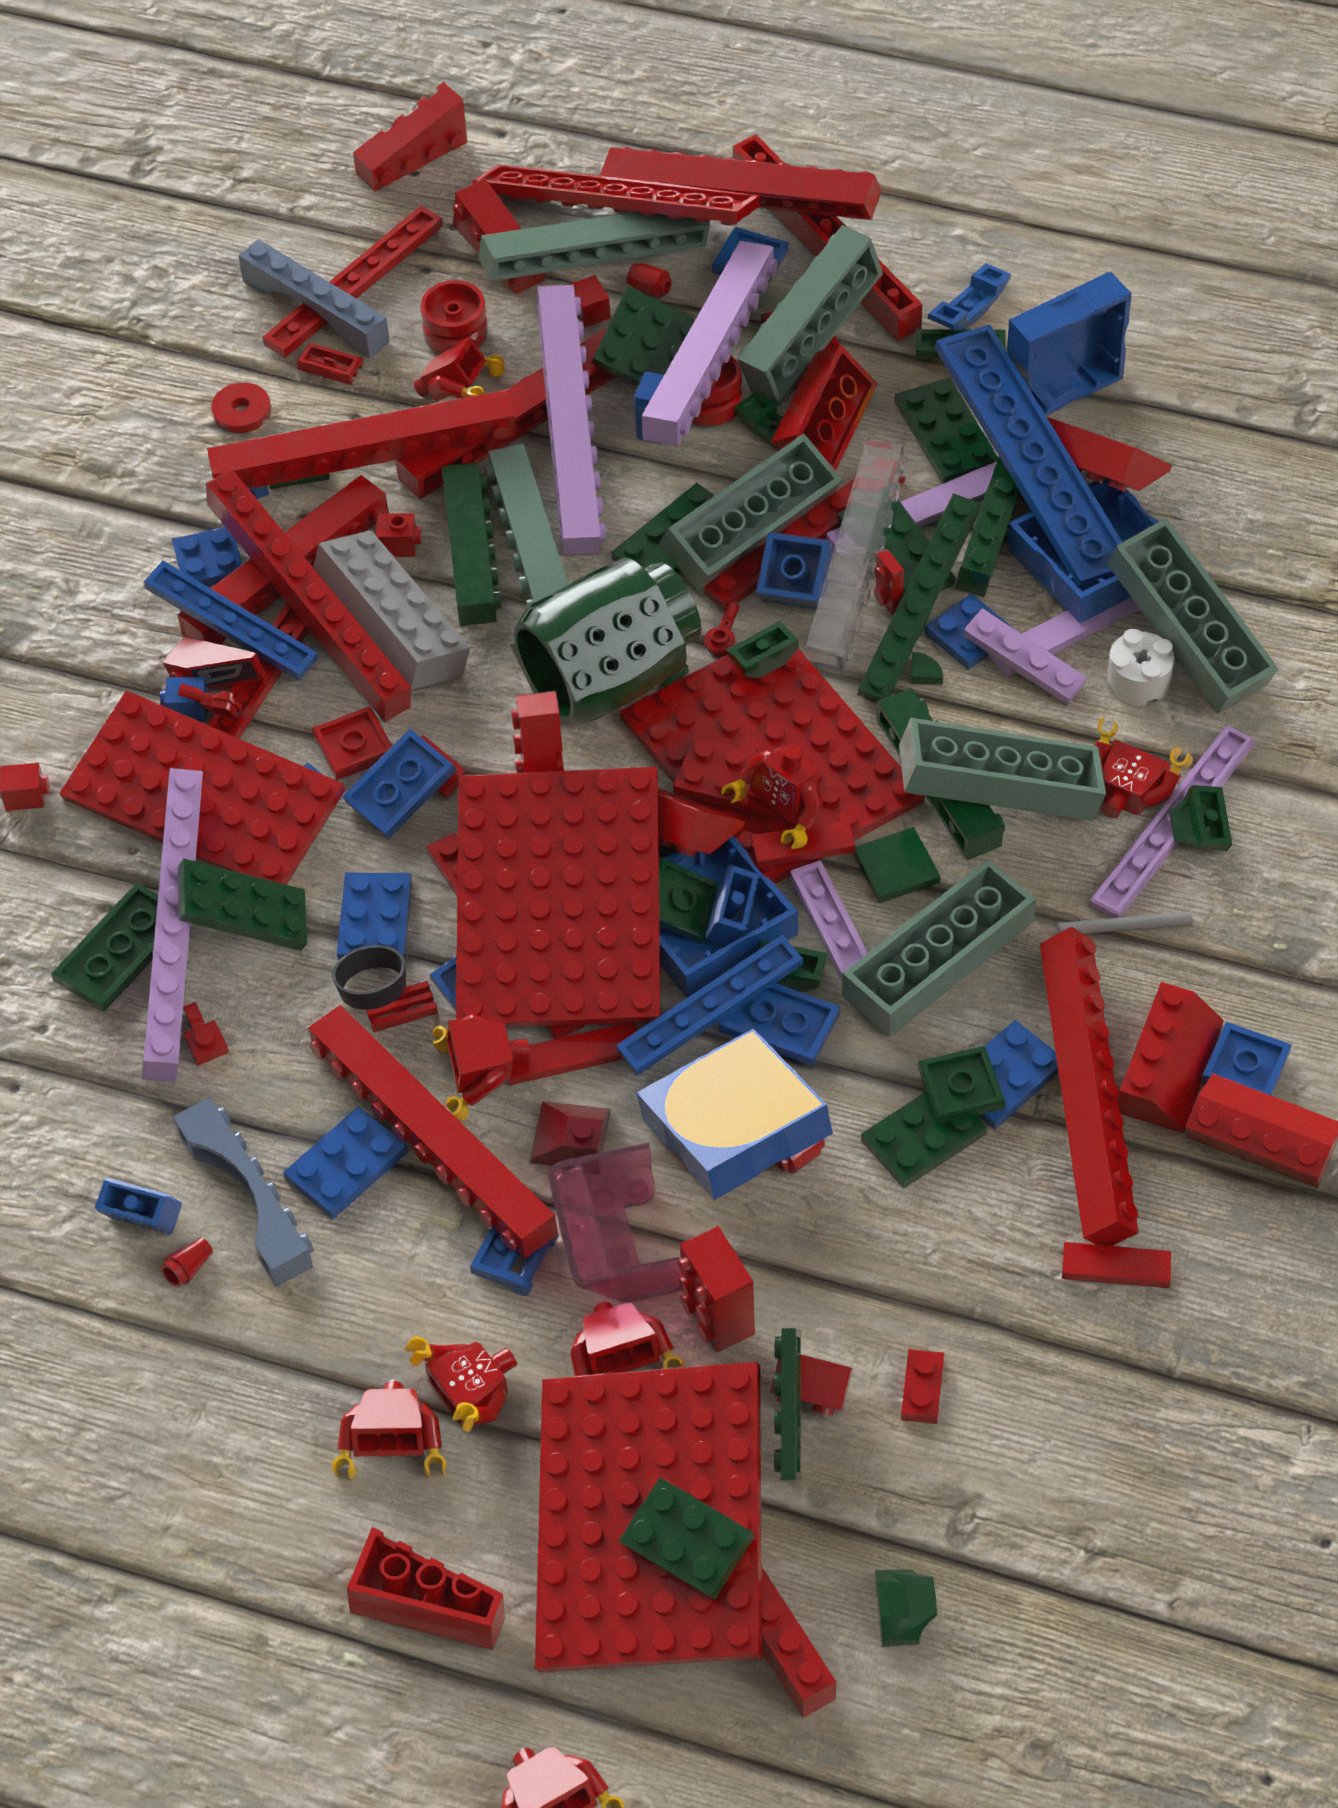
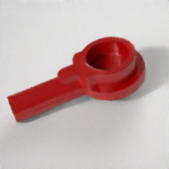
[704,602,740,657]
[178,683,242,718]

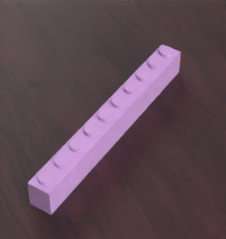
[642,241,778,447]
[536,285,606,555]
[142,768,203,1082]

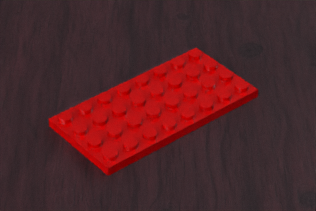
[59,690,346,885]

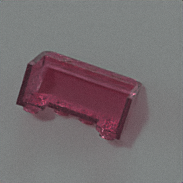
[548,1142,682,1303]

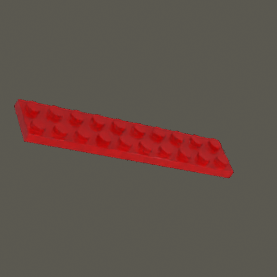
[472,164,760,226]

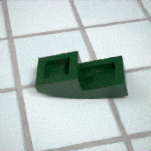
[734,391,783,451]

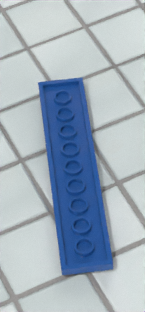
[934,324,1122,588]

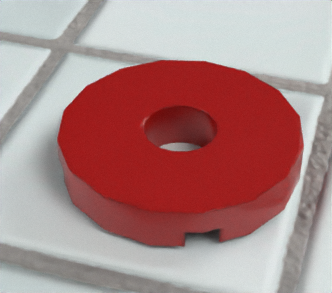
[211,382,271,433]

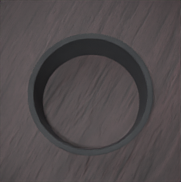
[332,945,406,1010]

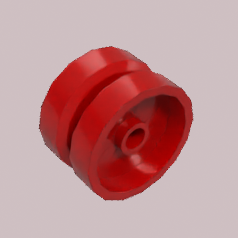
[420,280,488,354]
[692,356,742,426]

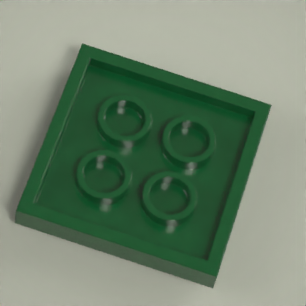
[591,285,696,386]

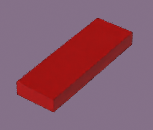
[751,819,855,868]
[1061,1242,1172,1288]

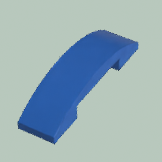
[927,263,1011,331]

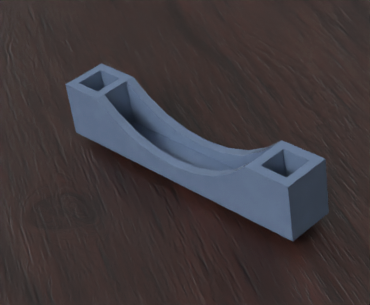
[238,239,390,359]
[173,1097,314,1287]

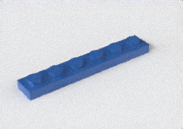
[144,560,317,681]
[616,934,803,1076]

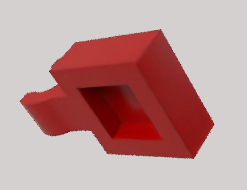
[183,1002,229,1066]

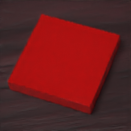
[311,706,392,780]

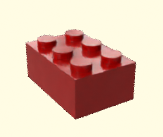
[677,1226,755,1353]

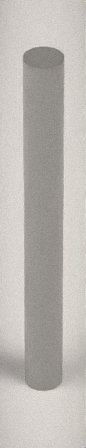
[1057,912,1193,934]

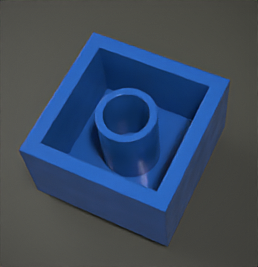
[756,532,835,610]

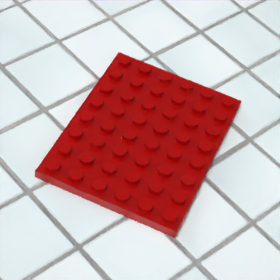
[620,648,925,884]
[456,766,661,1028]
[535,1361,762,1673]

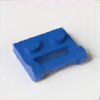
[470,1227,559,1296]

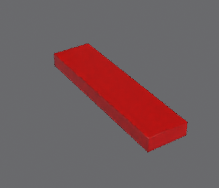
[509,1022,638,1086]

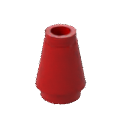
[160,1237,213,1287]

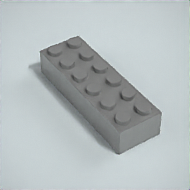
[313,530,470,690]

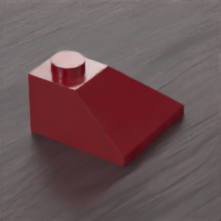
[530,1101,610,1171]

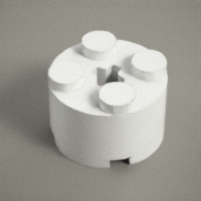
[1107,629,1174,706]

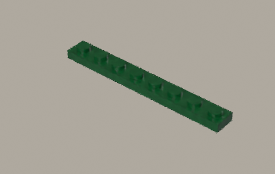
[857,493,982,703]

